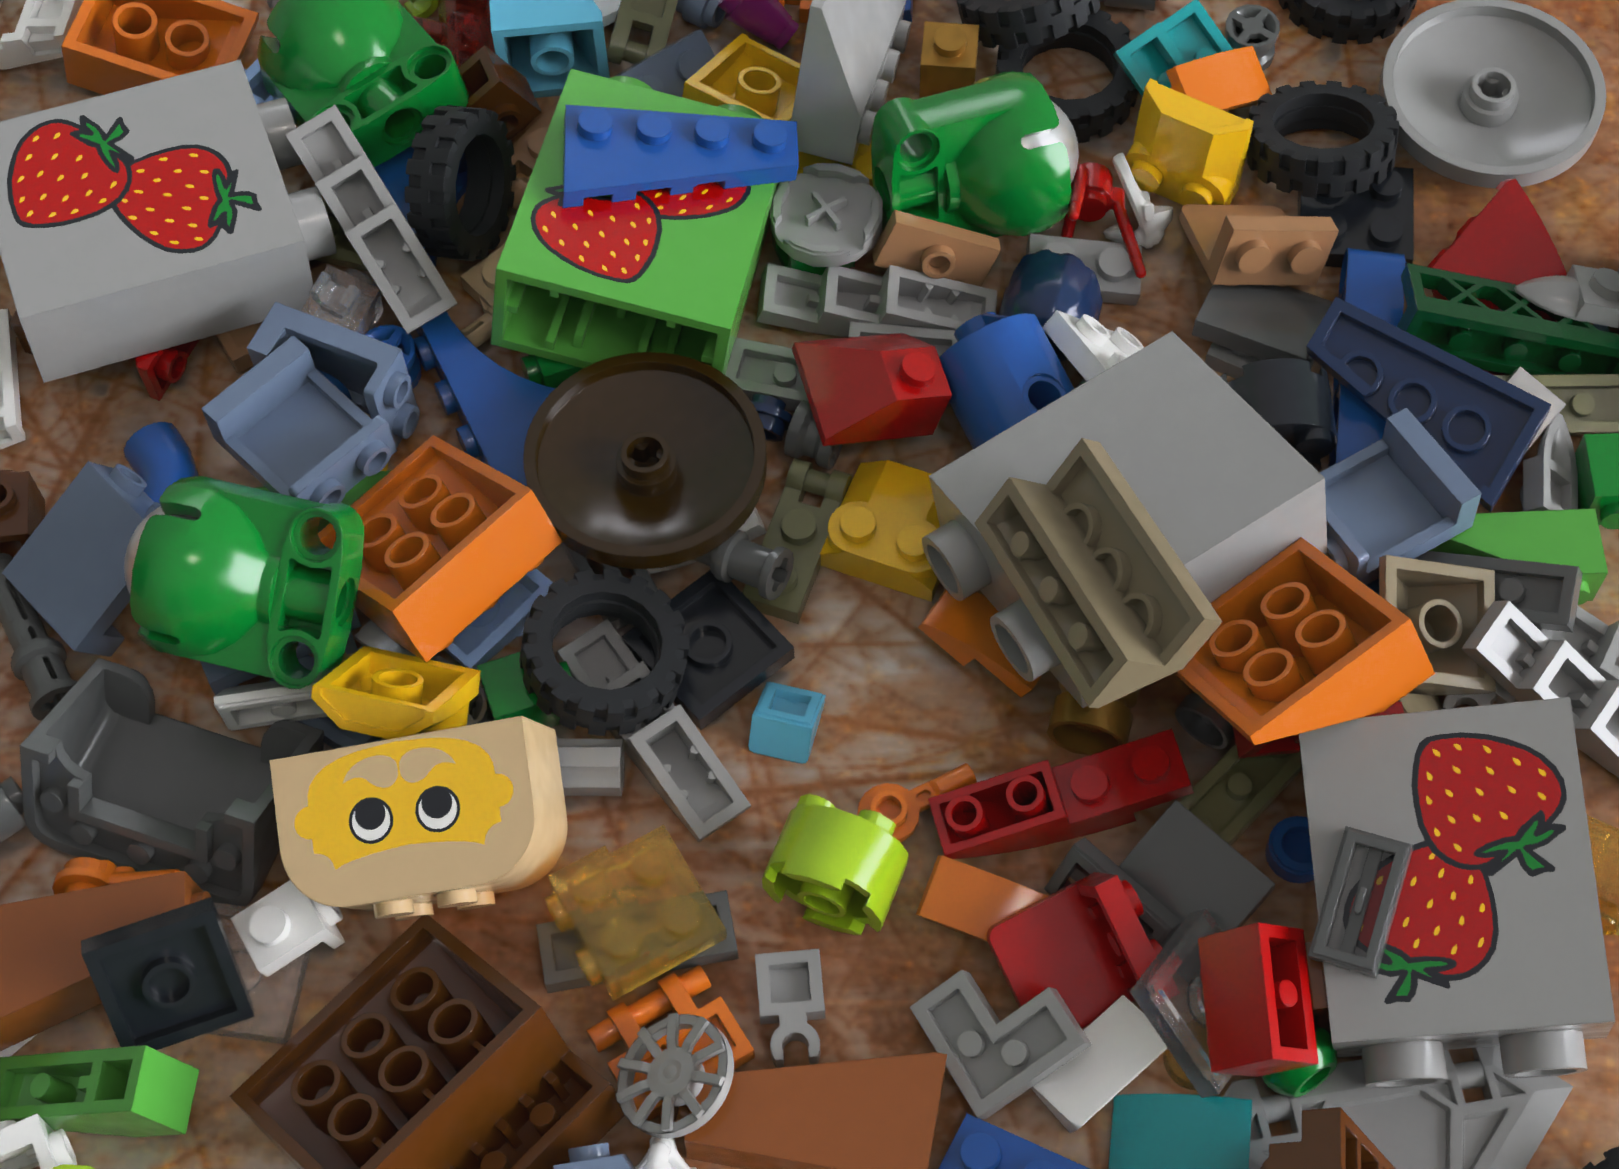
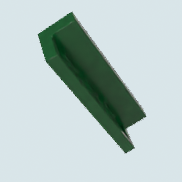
[1397,263,1619,375]

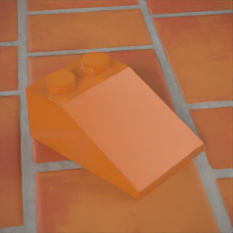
[61,0,259,95]

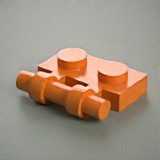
[586,964,755,1121]

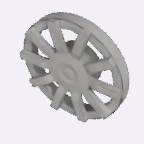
[615,1013,734,1139]

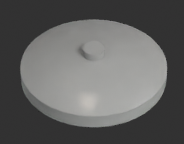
[1379,0,1606,188]

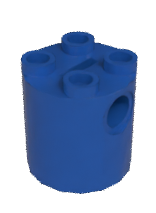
[939,312,1074,449]

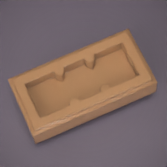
[872,210,1001,287]

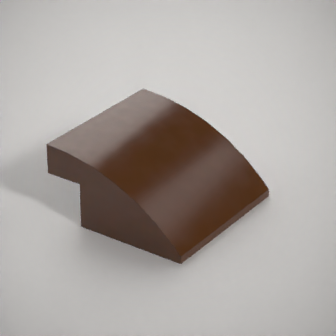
[230,915,625,1169]

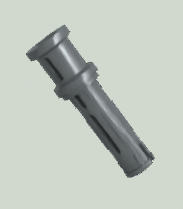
[693,529,794,601]
[0,553,77,721]

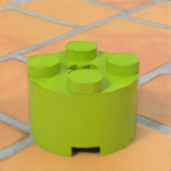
[762,794,908,935]

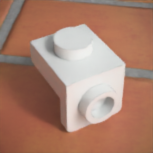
[230,880,345,977]
[0,1114,77,1169]

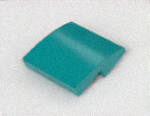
[1113,0,1233,97]
[1108,1093,1252,1169]

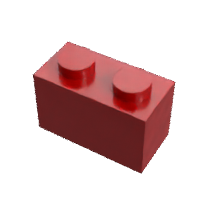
[1198,922,1319,1077]

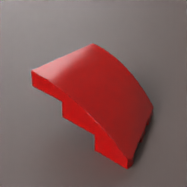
[1427,179,1567,375]

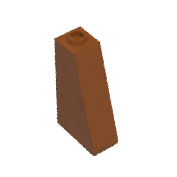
[0,871,211,1051]
[676,1052,947,1169]

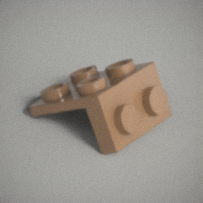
[1178,204,1339,287]

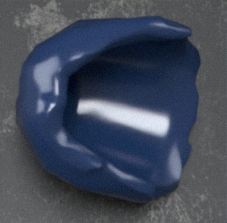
[998,249,1103,362]

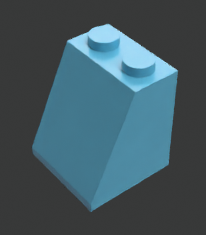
[489,0,610,98]

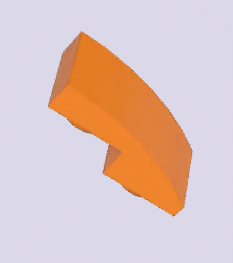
[1166,46,1272,112]
[918,589,1042,698]
[915,855,1048,942]

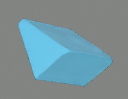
[748,682,826,764]

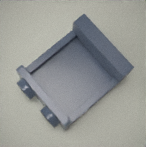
[247,302,420,449]
[201,335,397,504]
[1320,407,1482,585]
[2,461,161,657]

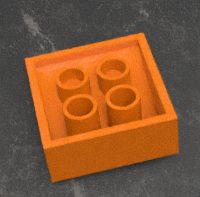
[318,435,563,663]
[1174,537,1435,745]

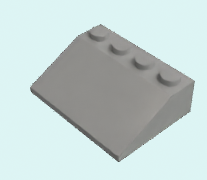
[791,0,912,165]

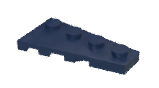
[1306,297,1551,513]

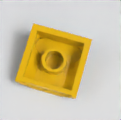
[682,33,800,121]
[1125,78,1254,205]
[820,460,940,602]
[311,646,481,739]

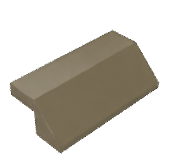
[974,438,1223,708]

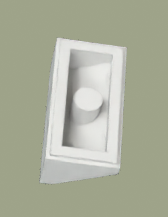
[214,680,327,731]
[1031,995,1174,1133]

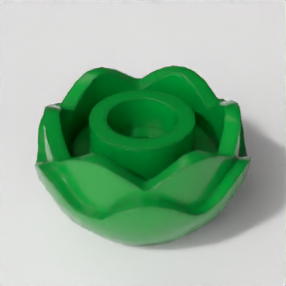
[1262,1023,1337,1098]

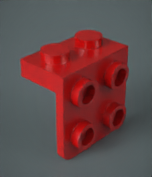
[987,872,1175,1028]

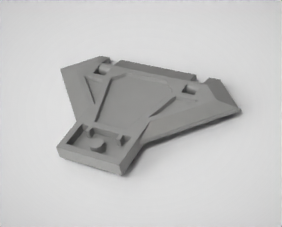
[1223,1046,1573,1169]

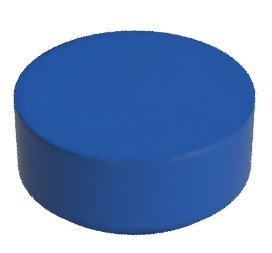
[1265,816,1314,883]

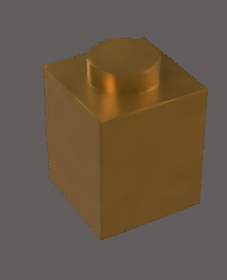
[919,21,979,98]

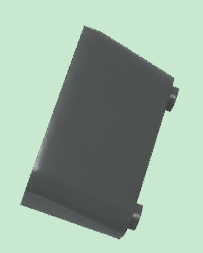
[20,658,324,909]

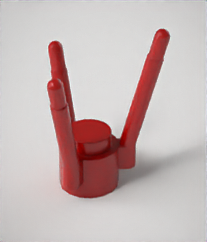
[1060,162,1146,278]

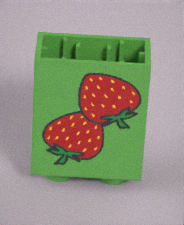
[491,69,780,374]

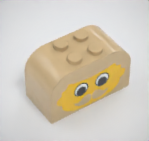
[269,716,568,921]

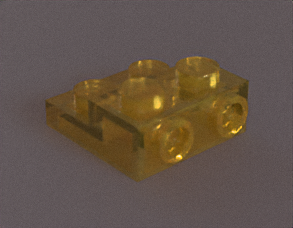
[544,825,727,1001]

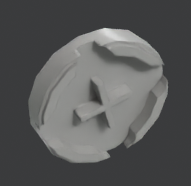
[770,163,883,267]

